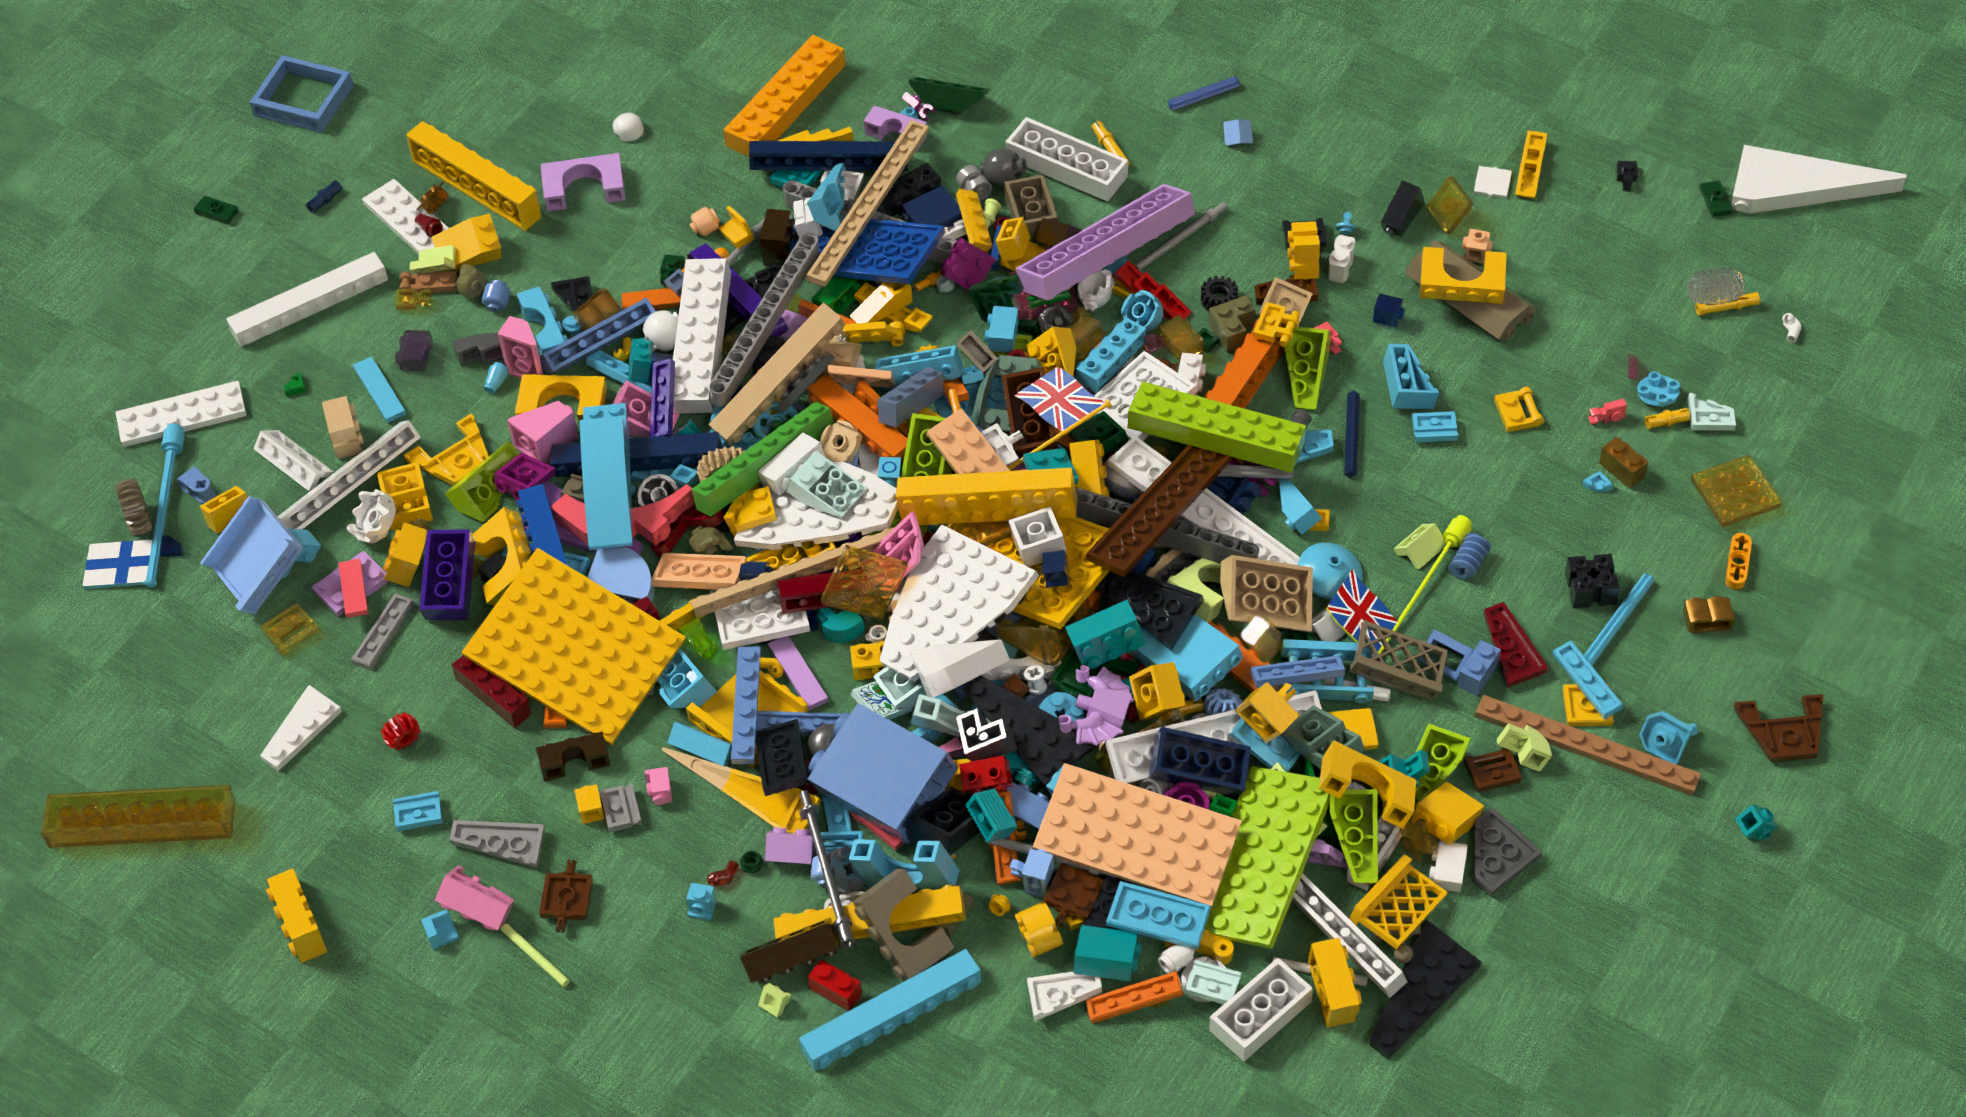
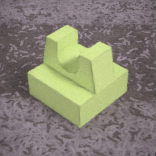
[758,983,791,1017]

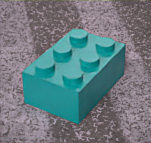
[1065,600,1146,669]

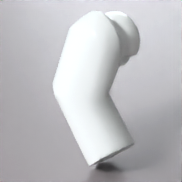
[1782,313,1802,343]

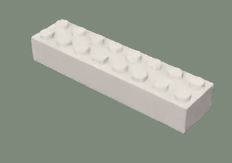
[673,258,731,413]

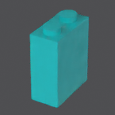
[1074,925,1141,981]

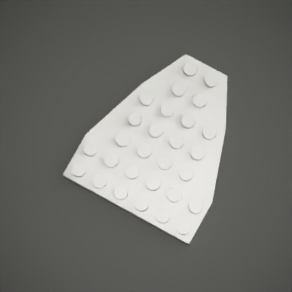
[734,458,899,550]
[880,525,1039,682]

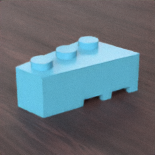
[1383,344,1439,409]

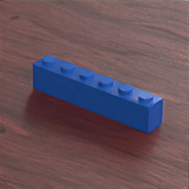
[516,484,568,566]

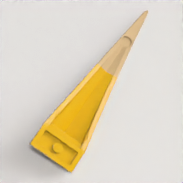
[662,748,822,832]

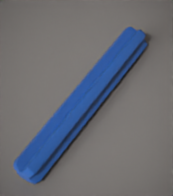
[1168,76,1240,110]

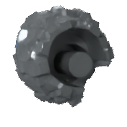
[1039,305,1073,332]

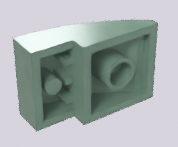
[1282,705,1365,769]

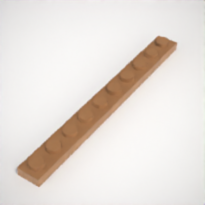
[1475,695,1701,796]

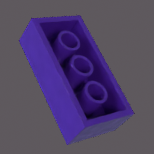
[420,529,475,620]

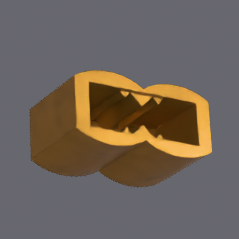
[572,288,621,331]
[1683,596,1735,633]

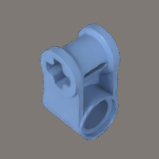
[177,466,216,504]

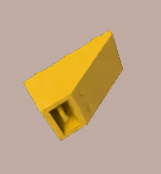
[1026,327,1076,376]

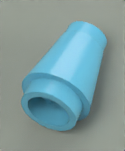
[484,362,509,394]

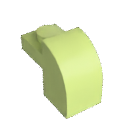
[1497,723,1552,772]

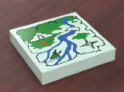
[851,681,913,720]

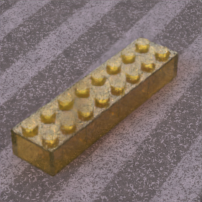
[41,785,236,848]

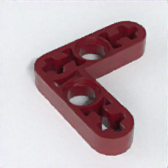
[651,505,725,558]

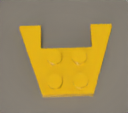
[403,413,489,486]

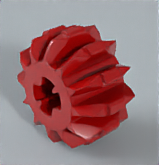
[381,712,421,751]

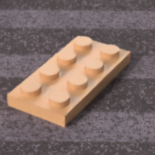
[926,408,1010,474]
[651,553,747,590]

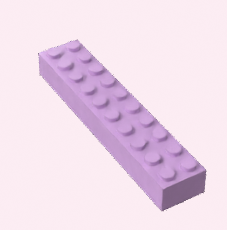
[1016,184,1195,300]

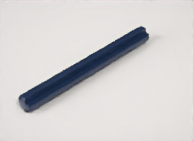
[1344,390,1360,478]

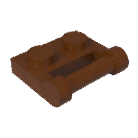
[1464,747,1522,793]

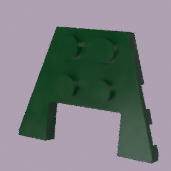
[968,275,1043,339]
[1050,648,1141,714]

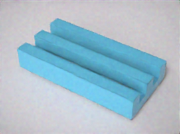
[816,831,863,854]

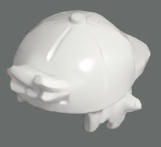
[1077,269,1115,311]

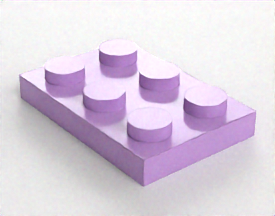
[311,551,389,617]

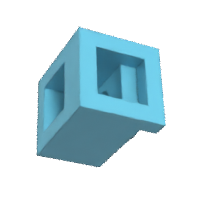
[686,883,717,921]

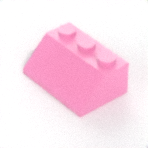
[497,316,543,379]

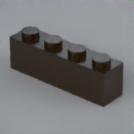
[740,917,840,984]

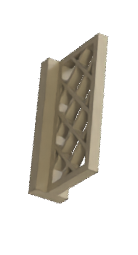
[1349,620,1448,702]

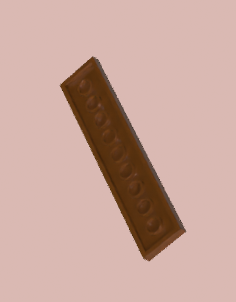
[1086,445,1235,577]

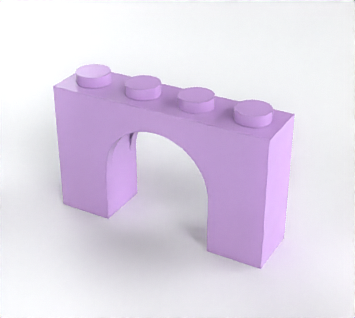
[541,153,626,212]

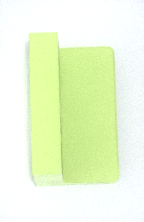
[410,245,455,273]
[1393,523,1447,569]

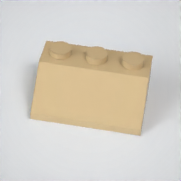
[801,341,862,376]

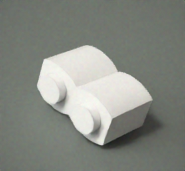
[1328,235,1355,283]
[1429,840,1468,893]

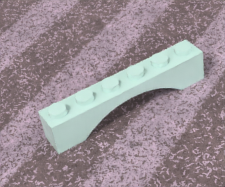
[911,694,990,737]

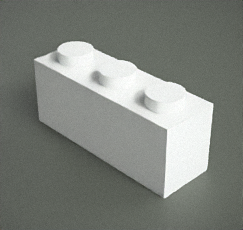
[757,433,825,496]

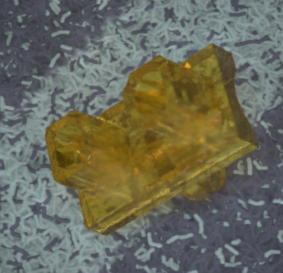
[1399,818,1438,862]

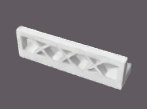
[254,430,333,491]

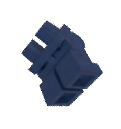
[1207,476,1262,515]

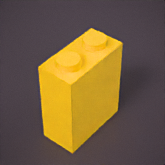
[1411,781,1484,845]

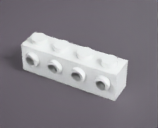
[1178,353,1206,397]

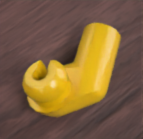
[613,337,632,362]
[760,657,784,678]

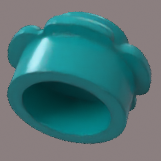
[1014,767,1036,787]

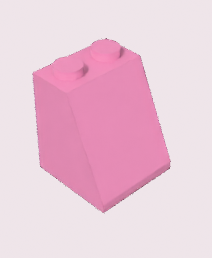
[507,401,579,464]

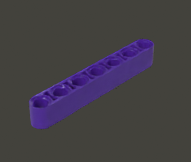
[687,243,788,337]

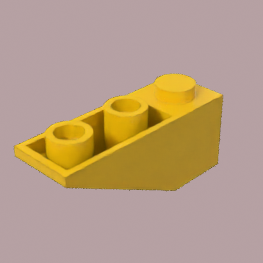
[850,282,912,323]

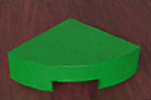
[284,372,306,397]

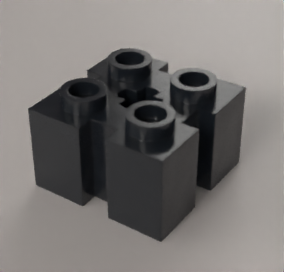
[1565,554,1620,608]

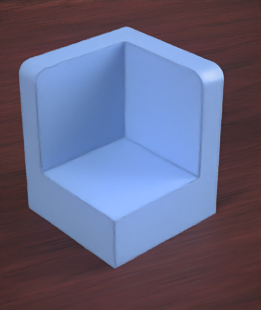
[1223,119,1253,146]

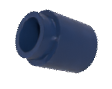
[740,561,773,581]

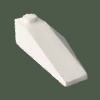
[910,639,1010,698]

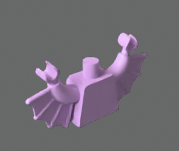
[1059,665,1134,746]

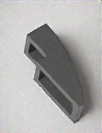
[452,333,503,366]

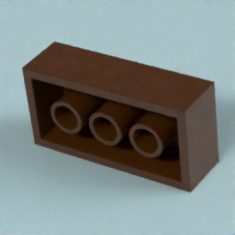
[1002,367,1058,459]

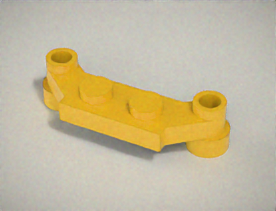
[831,321,905,347]

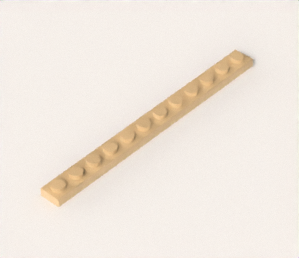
[807,120,929,287]

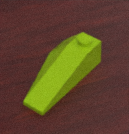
[1413,723,1471,814]

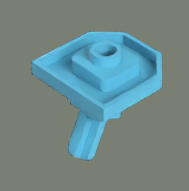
[1639,711,1698,765]

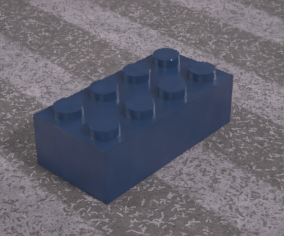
[1148,727,1251,798]

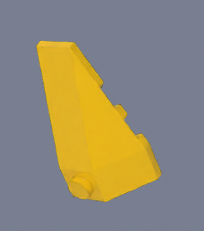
[746,540,837,571]

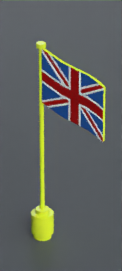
[1327,515,1472,661]

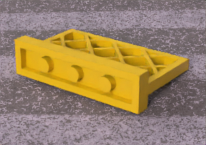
[1349,854,1448,949]

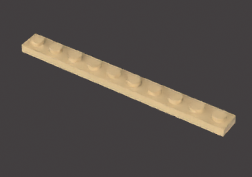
[691,527,895,618]

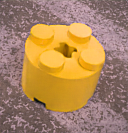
[1014,901,1063,957]

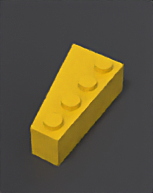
[266,868,328,963]

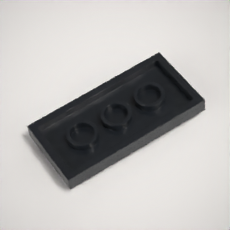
[756,719,810,796]

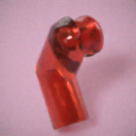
[707,860,739,886]

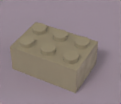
[1004,175,1058,239]

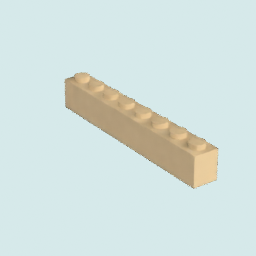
[708,302,845,447]

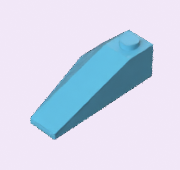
[658,648,717,708]

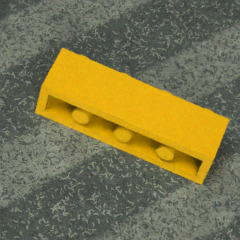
[1069,440,1109,527]

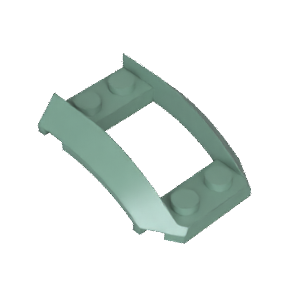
[971,355,1042,433]

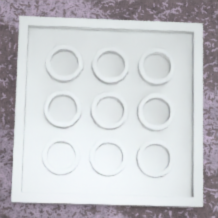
[1094,351,1198,441]
[709,570,810,650]

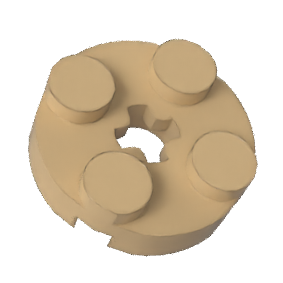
[820,420,862,463]

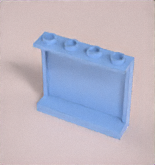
[200,496,304,615]

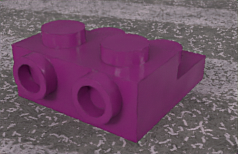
[940,238,996,290]
[495,453,555,500]

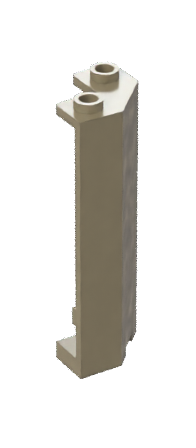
[1405,240,1537,341]

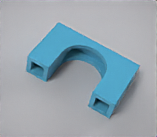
[849,839,959,890]

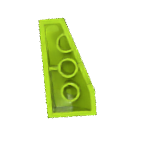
[1284,327,1332,411]
[445,441,519,522]
[1330,789,1378,884]

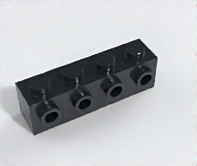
[876,163,941,217]

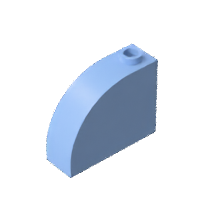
[588,546,654,604]

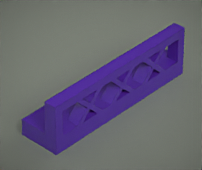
[650,358,675,437]

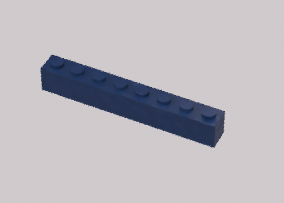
[749,141,908,171]
[550,432,722,477]

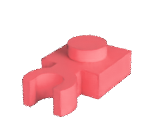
[1588,399,1627,425]

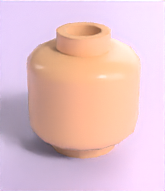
[689,207,721,237]

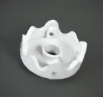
[347,489,396,544]

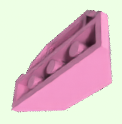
[860,512,924,587]

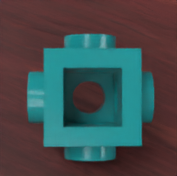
[1735,804,1778,841]

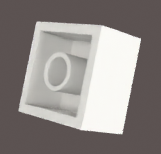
[1008,507,1067,567]

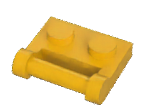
[1494,386,1544,432]

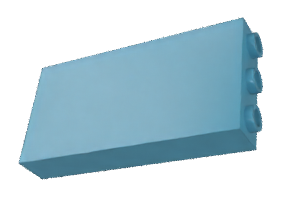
[1128,615,1243,702]

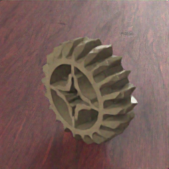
[116,478,152,536]

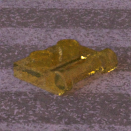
[260,603,320,656]

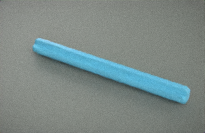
[1583,573,1654,665]

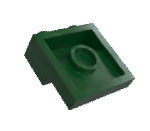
[1069,411,1129,462]

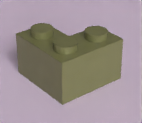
[1209,295,1256,353]

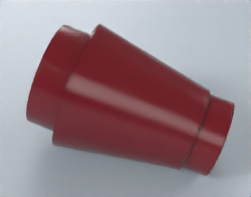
[415,213,443,237]

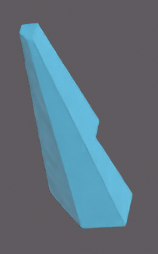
[807,162,846,232]

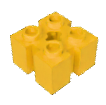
[1287,221,1320,280]

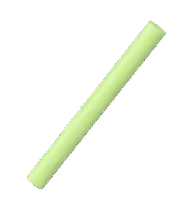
[501,923,570,987]

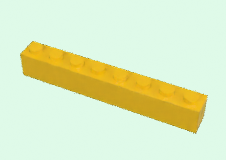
[774,885,966,939]

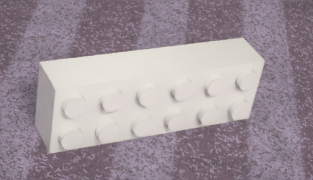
[1005,117,1128,202]

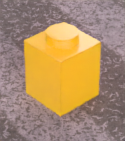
[575,785,605,824]

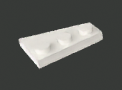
[1027,972,1102,1022]

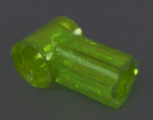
[677,618,718,661]

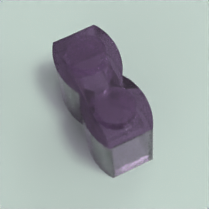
[395,330,433,371]

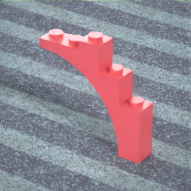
[550,484,695,546]

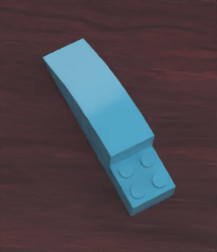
[580,403,633,550]

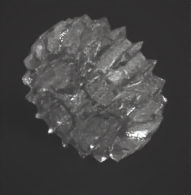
[1687,267,1745,305]

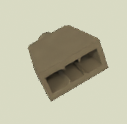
[956,330,998,373]

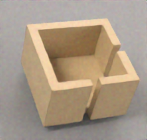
[322,396,364,459]

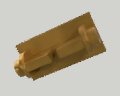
[416,182,448,214]

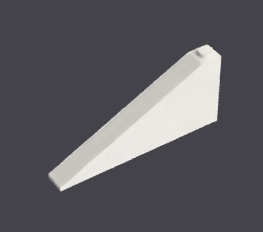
[1731,145,1907,214]

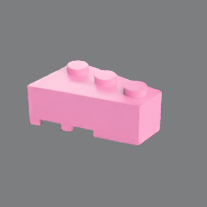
[435,865,515,930]

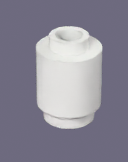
[1158,944,1194,974]

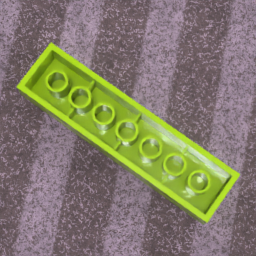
[1127,381,1306,473]

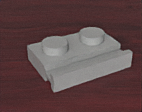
[599,783,642,833]

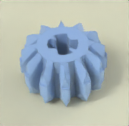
[1203,687,1242,716]

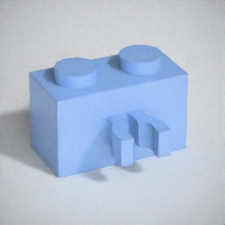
[1010,849,1055,898]

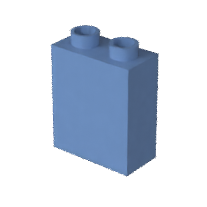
[808,703,958,845]

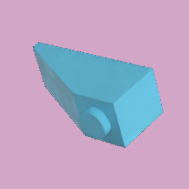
[1279,478,1322,535]

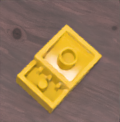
[377,462,433,531]

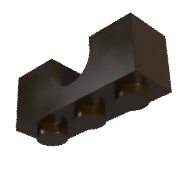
[536,731,611,782]

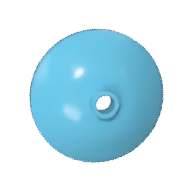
[1298,543,1363,600]

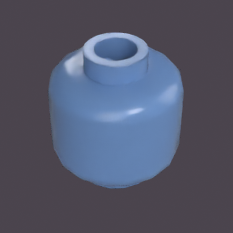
[482,280,510,312]

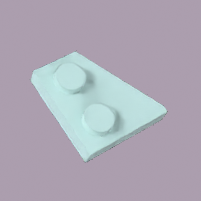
[1688,393,1736,431]

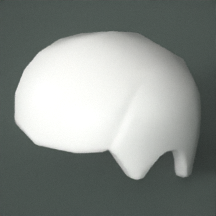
[612,112,644,142]

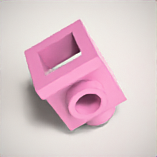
[645,767,673,805]

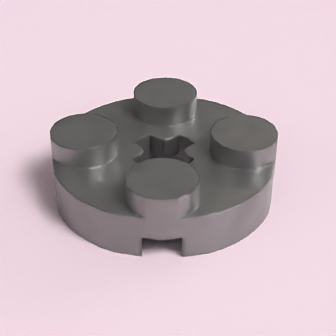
[828,846,865,894]

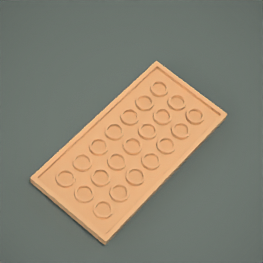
[1033,763,1242,909]

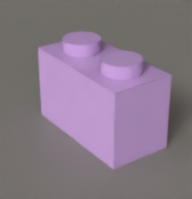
[765,827,815,864]

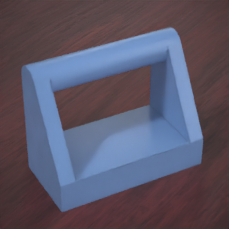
[1417,629,1474,682]

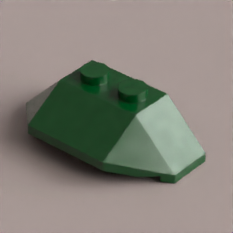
[909,76,989,114]

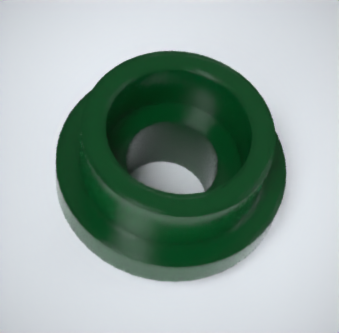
[740,850,763,873]

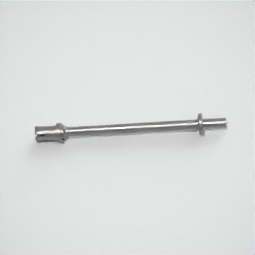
[799,790,856,948]

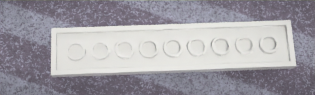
[1107,435,1300,565]
[1105,690,1322,784]

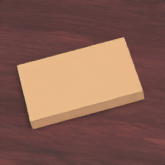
[828,365,895,388]

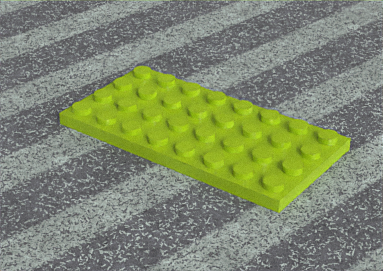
[1205,766,1330,949]

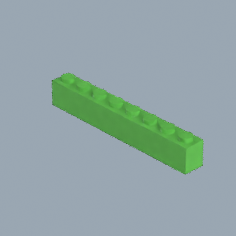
[691,402,834,517]

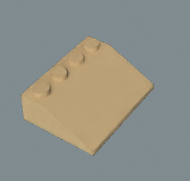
[1220,555,1313,633]

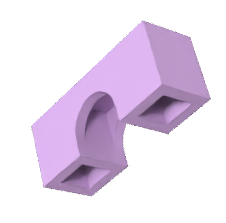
[864,106,928,151]

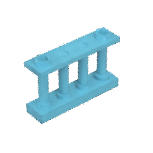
[1281,639,1374,703]

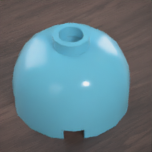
[1121,290,1163,332]

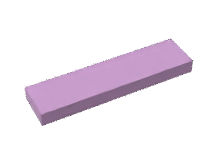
[768,636,828,711]

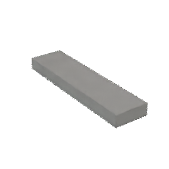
[351,594,415,670]

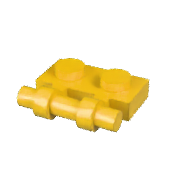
[1253,302,1300,347]

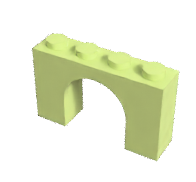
[1167,558,1224,623]

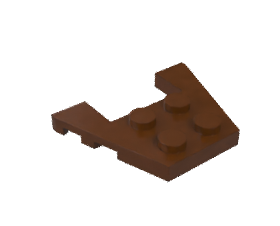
[1733,694,1823,762]

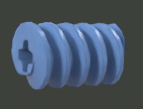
[1449,533,1491,580]

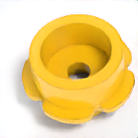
[988,894,1011,916]

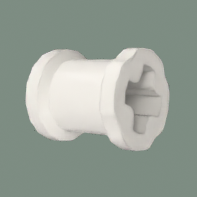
[1024,665,1047,695]

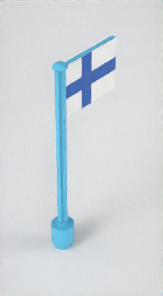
[83,423,185,589]

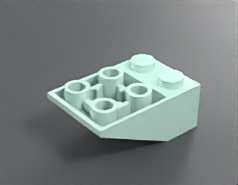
[787,451,867,518]

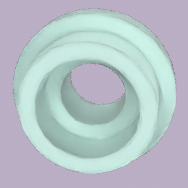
[936,275,956,293]

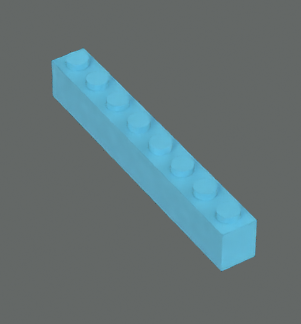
[799,949,981,1072]

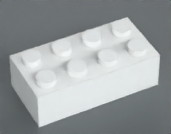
[1209,958,1313,1062]

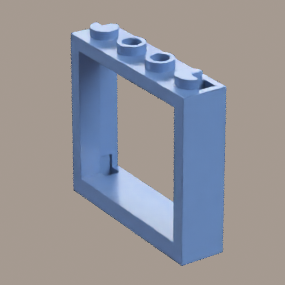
[250,55,354,133]

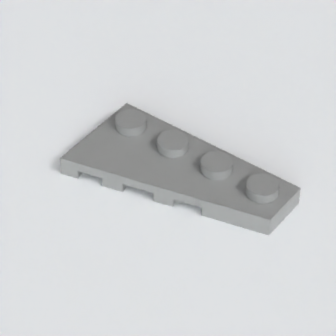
[449,820,545,869]

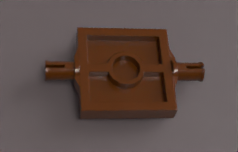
[539,859,593,933]
[1043,863,1105,928]

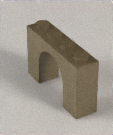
[852,869,955,980]

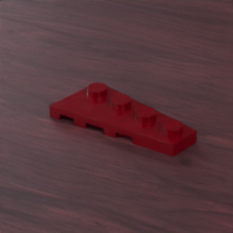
[1483,602,1548,688]

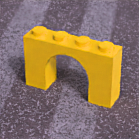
[1419,247,1506,304]
[515,374,607,426]
[472,507,531,606]
[1319,740,1416,829]

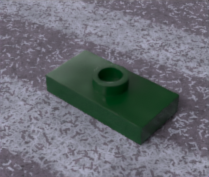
[1699,180,1733,217]
[194,195,239,224]

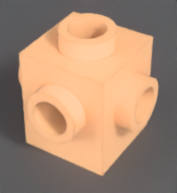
[1462,229,1493,264]

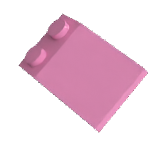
[613,380,680,438]

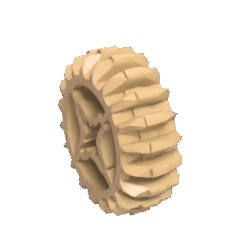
[697,446,745,482]

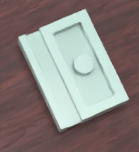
[1185,960,1241,1005]

